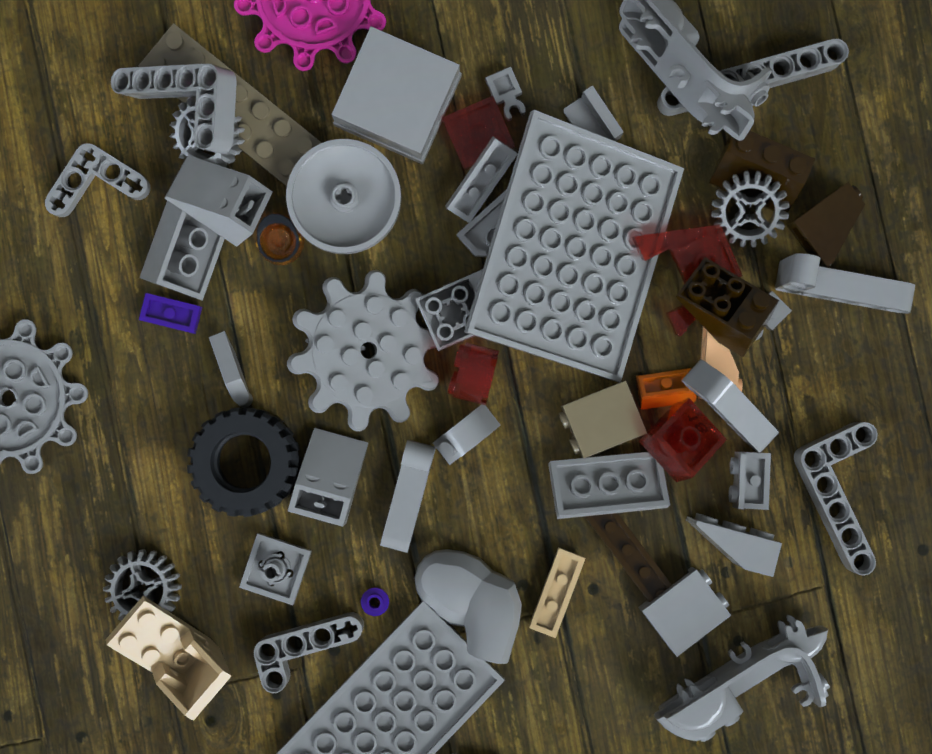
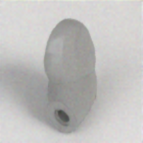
[414,549,522,664]

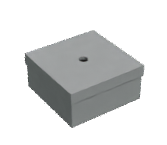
[332,26,462,165]

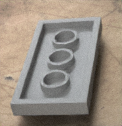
[548,451,670,519]

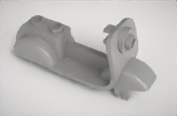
[619,0,772,141]
[654,615,830,742]

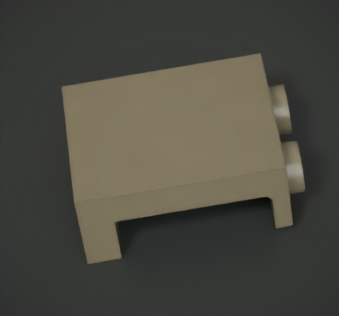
[558,381,647,458]

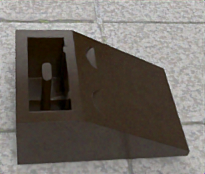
[676,257,779,357]

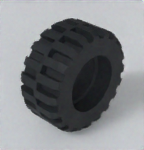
[187,408,301,517]

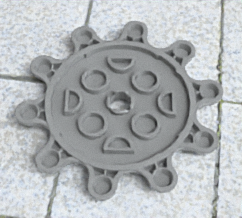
[287,270,439,431]
[0,319,88,474]

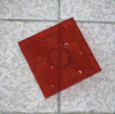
[442,96,515,171]

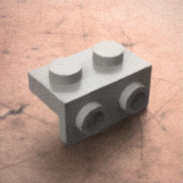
[729,451,771,510]

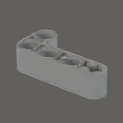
[681,359,779,453]
[380,440,436,553]
[254,612,364,693]

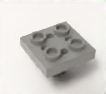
[239,533,312,605]

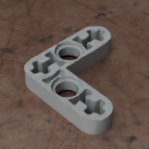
[45,143,151,217]

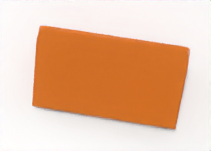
[636,368,697,410]

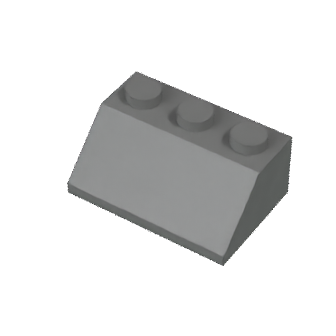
[139,200,224,301]

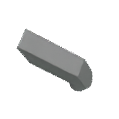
[209,331,253,408]

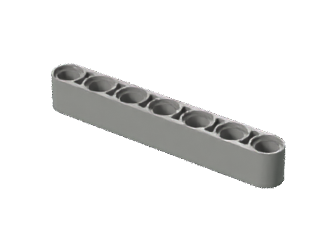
[657,39,849,116]

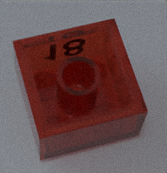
[639,398,727,483]

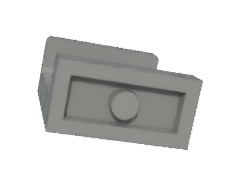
[639,567,731,657]

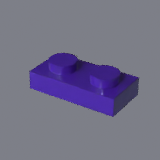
[139,293,202,334]

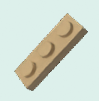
[529,547,586,638]

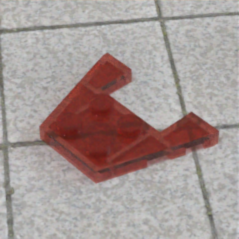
[632,225,743,336]

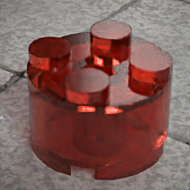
[448,342,499,406]

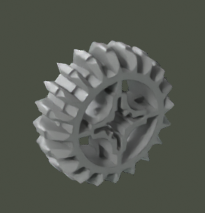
[169,97,245,167]
[711,171,790,247]
[103,549,182,621]

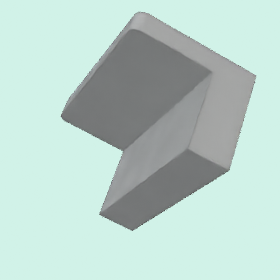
[563,86,624,141]

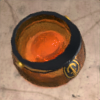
[256,214,305,265]

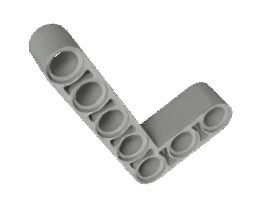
[111,63,237,154]
[775,253,915,314]
[794,422,878,575]

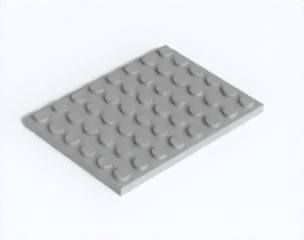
[464,110,684,382]

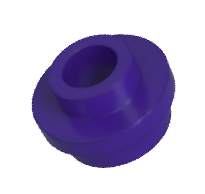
[361,587,389,616]

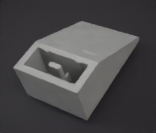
[165,155,272,247]
[415,269,483,351]
[288,428,368,527]
[686,513,782,577]

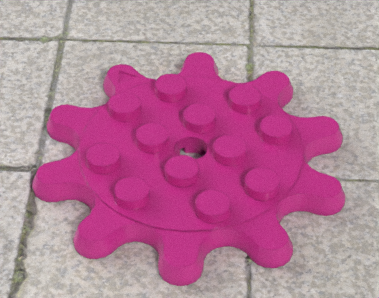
[234,0,386,71]

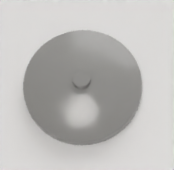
[286,139,401,254]

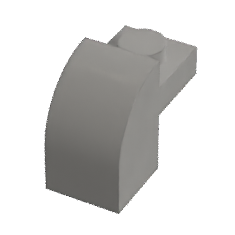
[433,403,501,465]

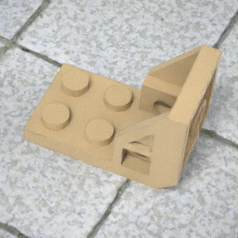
[106,596,231,721]

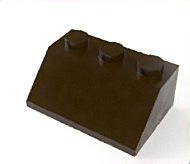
[709,130,815,213]

